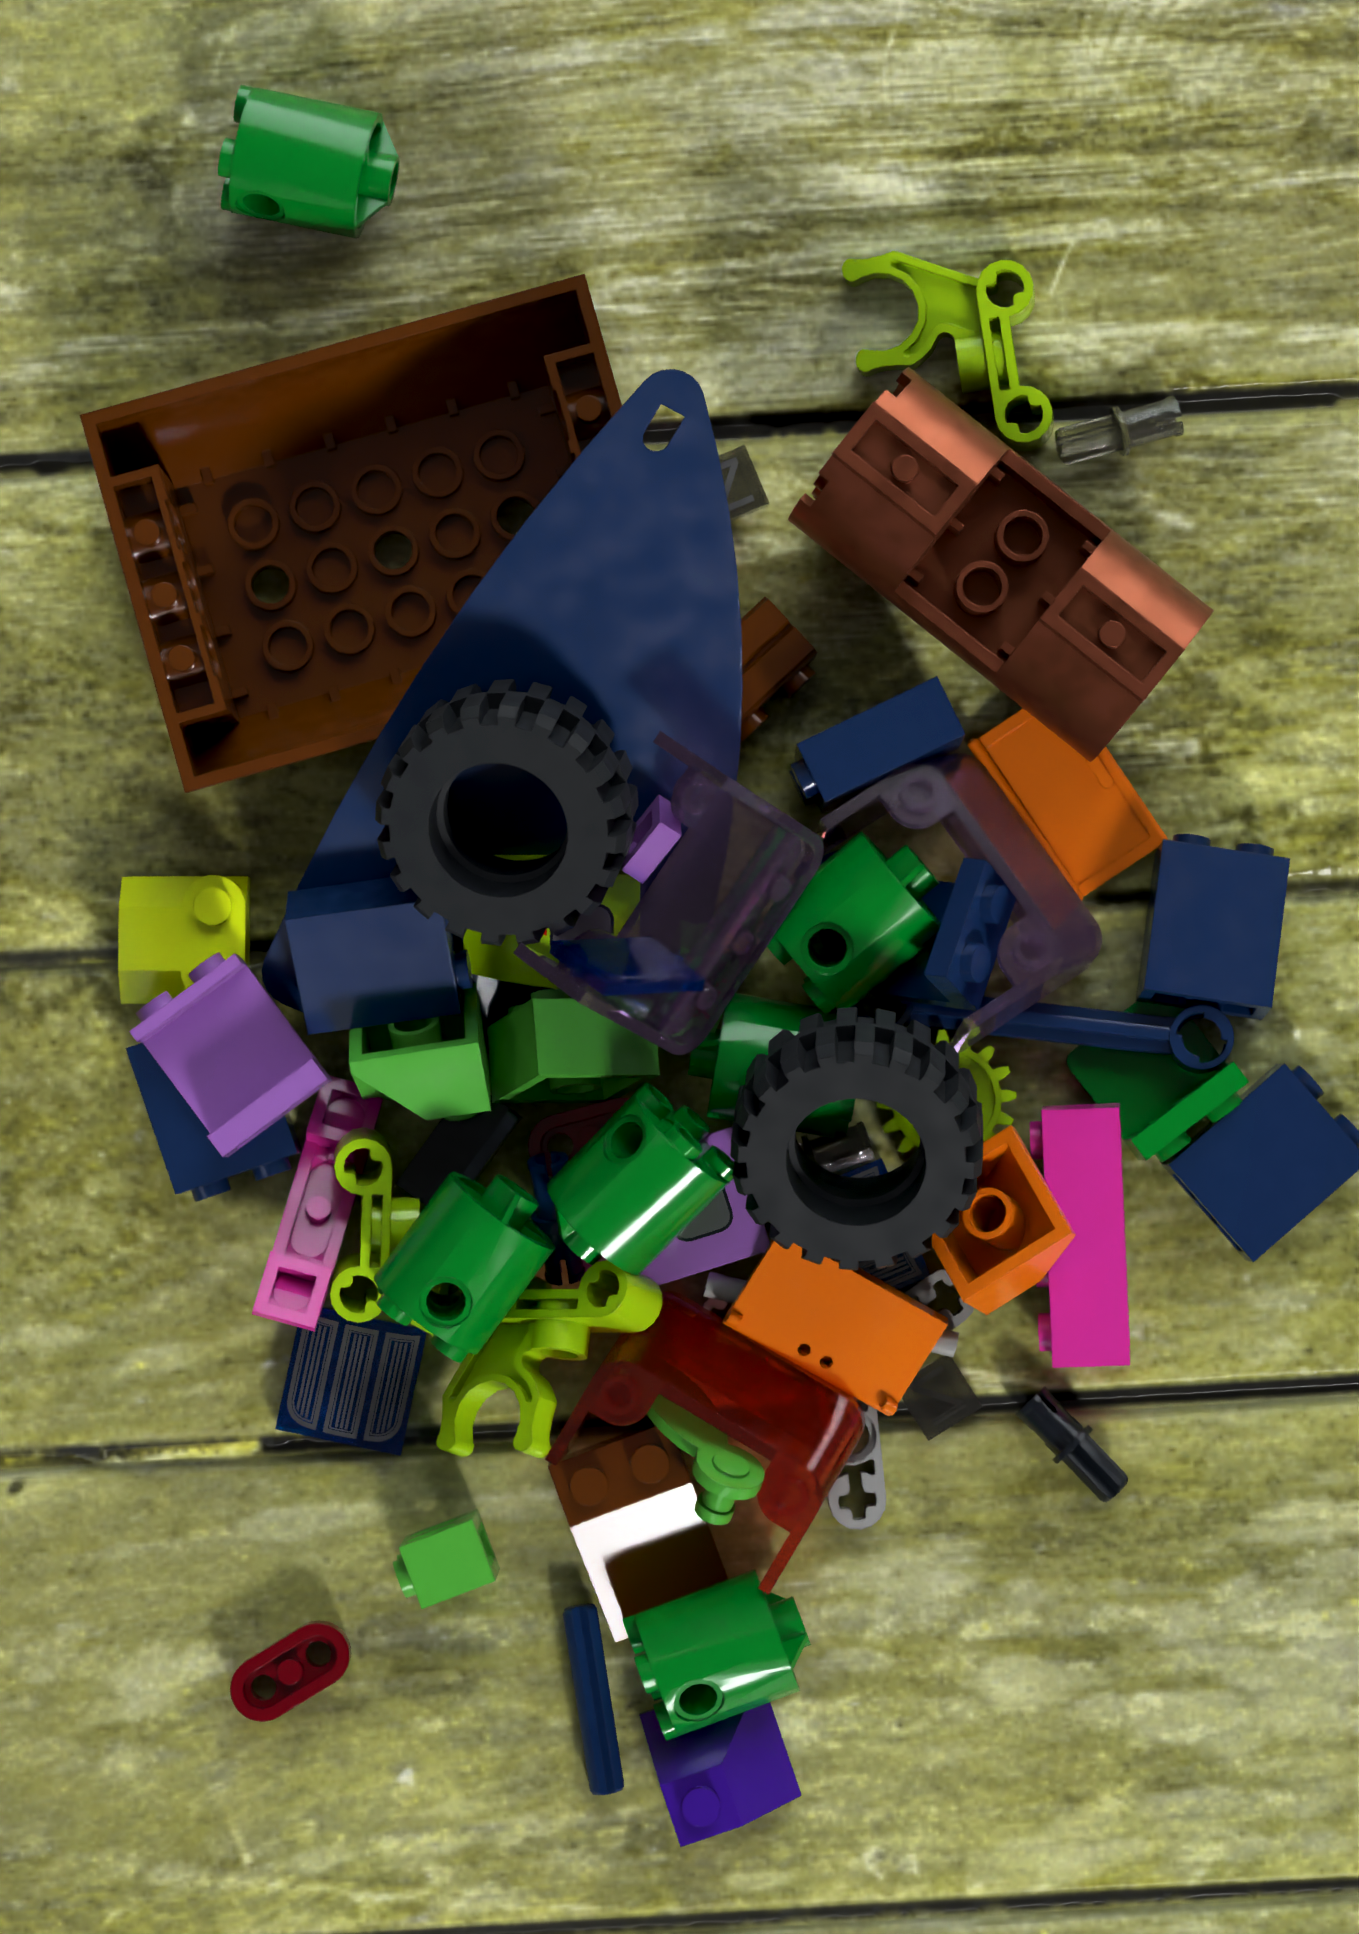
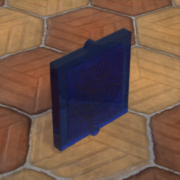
[549,937,705,996]

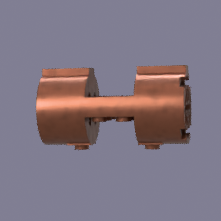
[788,367,1214,762]

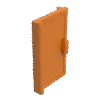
[967,708,1169,904]
[722,1240,948,1417]

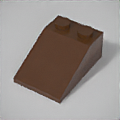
[548,1423,728,1643]

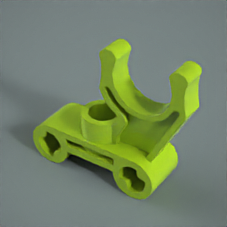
[842,250,1054,451]
[330,1127,450,1336]
[436,1260,662,1458]

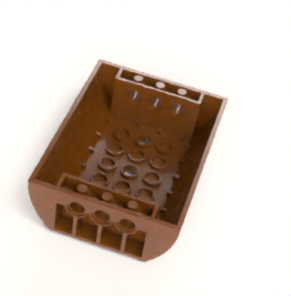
[80,274,622,793]

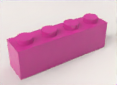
[1030,1103,1131,1368]

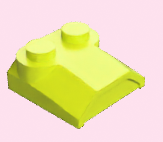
[118,875,250,1004]

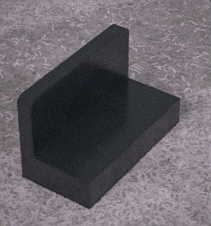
[395,1094,522,1206]

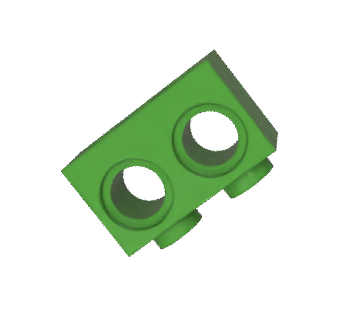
[393,1509,500,1609]

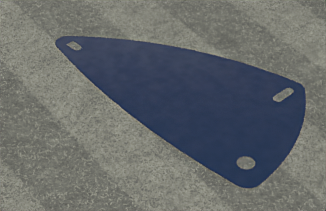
[262,369,743,1044]

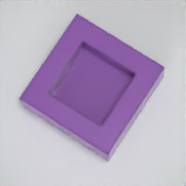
[621,795,682,884]

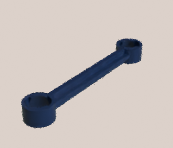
[854,996,1234,1074]

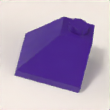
[639,1702,802,1847]

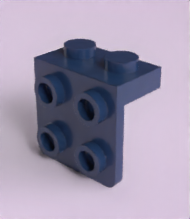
[870,858,1018,1011]

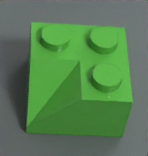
[349,983,491,1121]
[486,989,660,1103]

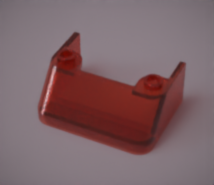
[545,1291,865,1594]

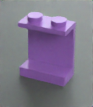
[129,952,332,1157]

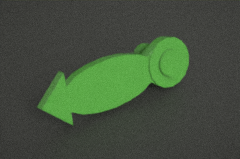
[617,1342,765,1525]

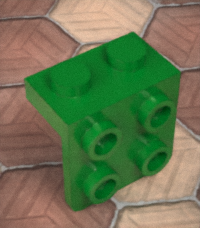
[1066,1001,1249,1163]

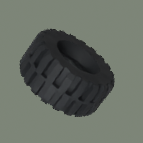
[375,679,639,946]
[730,1007,983,1270]

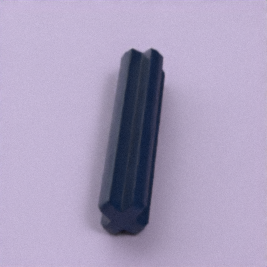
[563,1603,624,1795]

